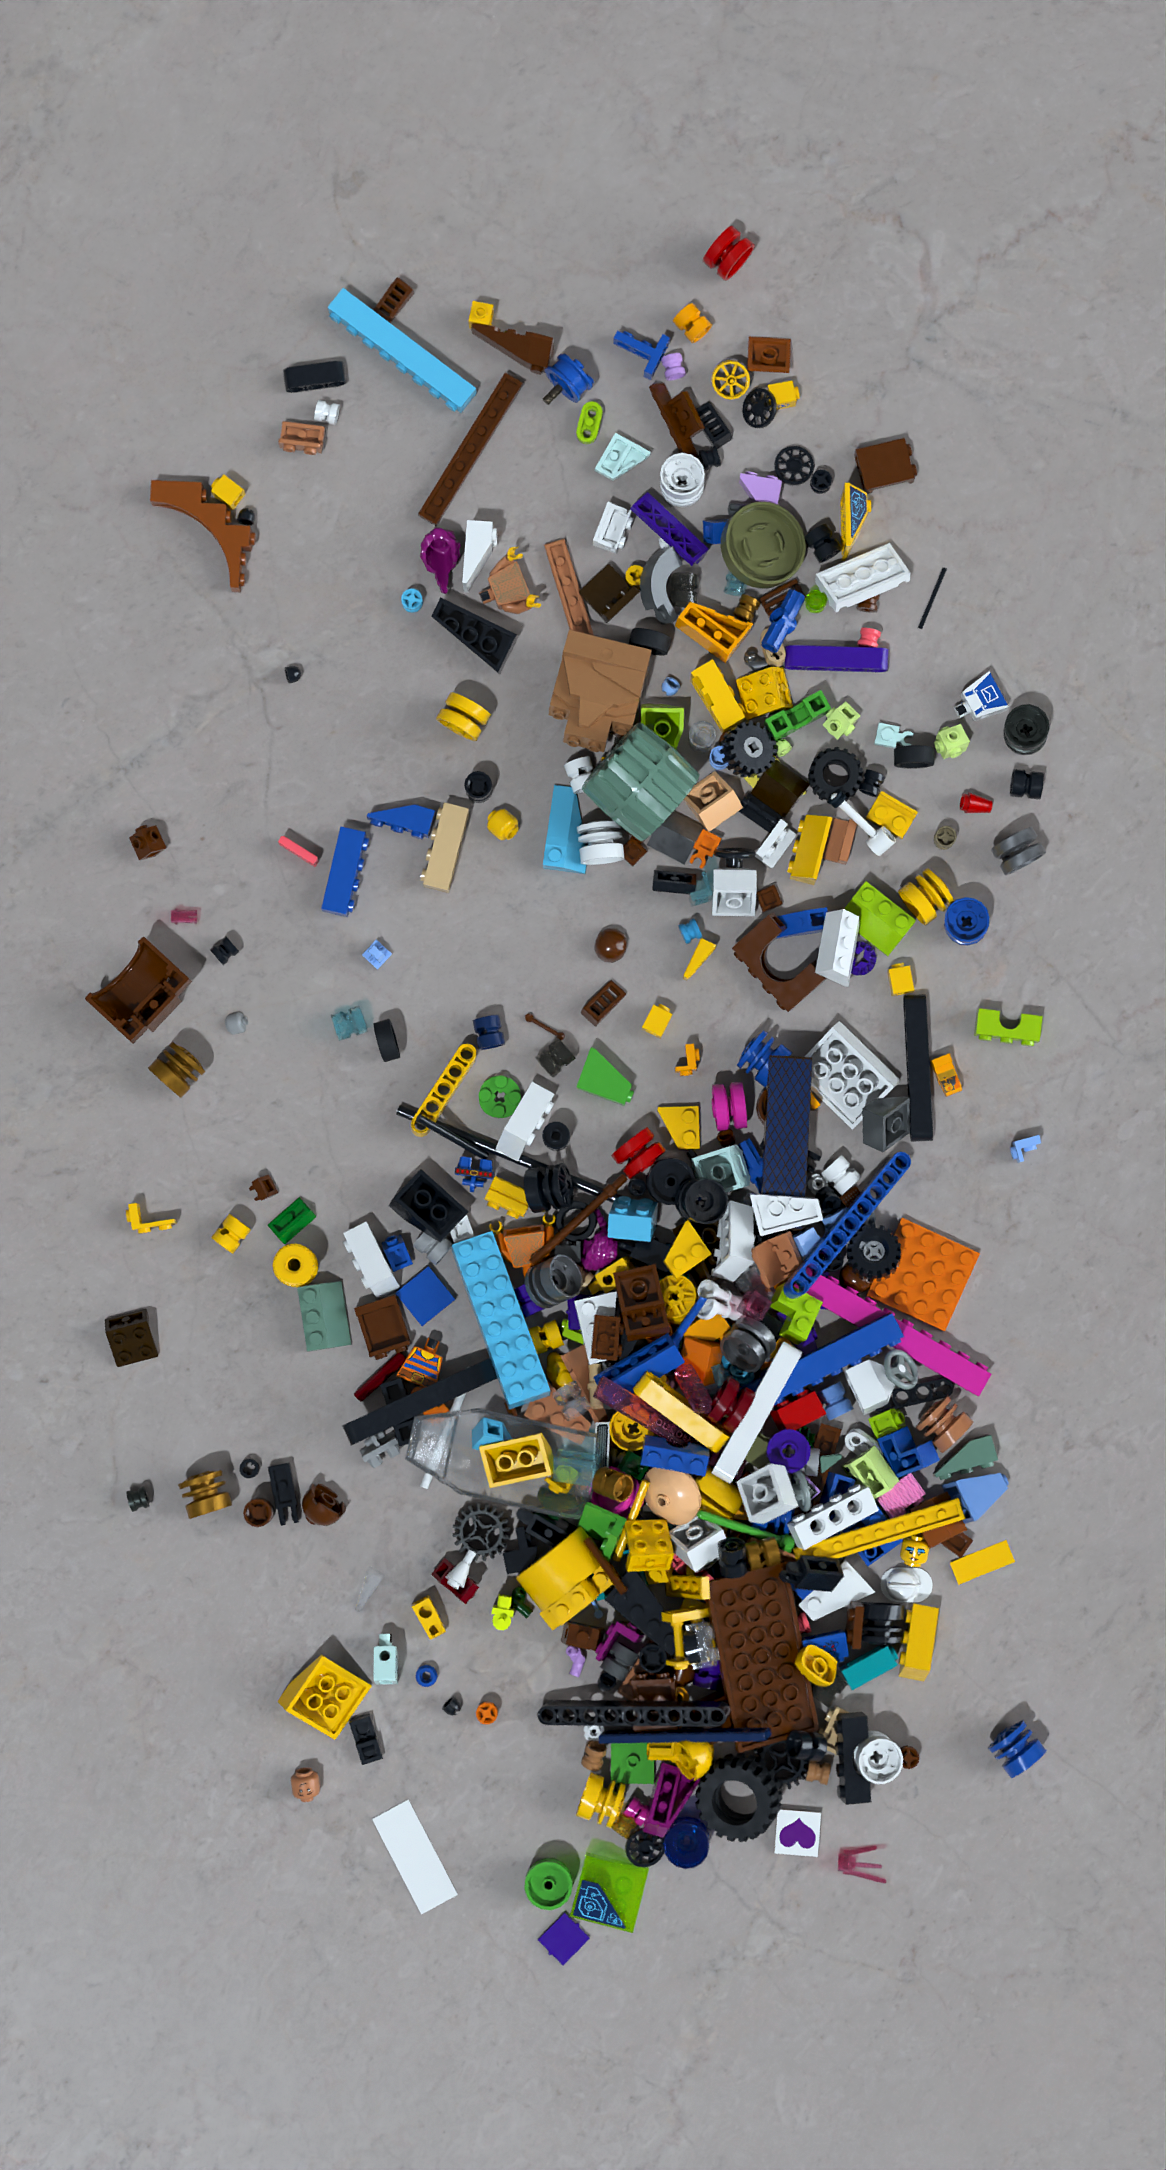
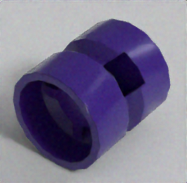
[514,1284,546,1318]
[692,1660,722,1691]

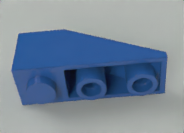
[367,805,436,839]
[762,907,828,939]

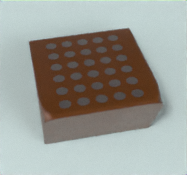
[839,1186,862,1210]

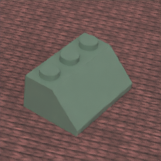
[297,1281,351,1352]

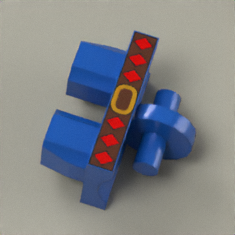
[454,1156,494,1193]

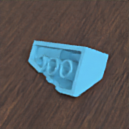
[543,785,586,874]

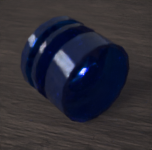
[663,1816,710,1869]

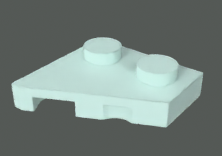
[595,433,651,481]

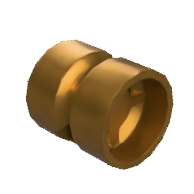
[592,1467,634,1502]
[746,1536,781,1571]

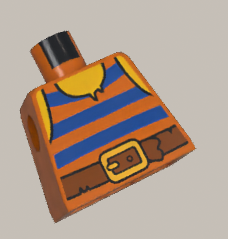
[397,1337,443,1387]

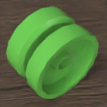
[524,1858,572,1910]

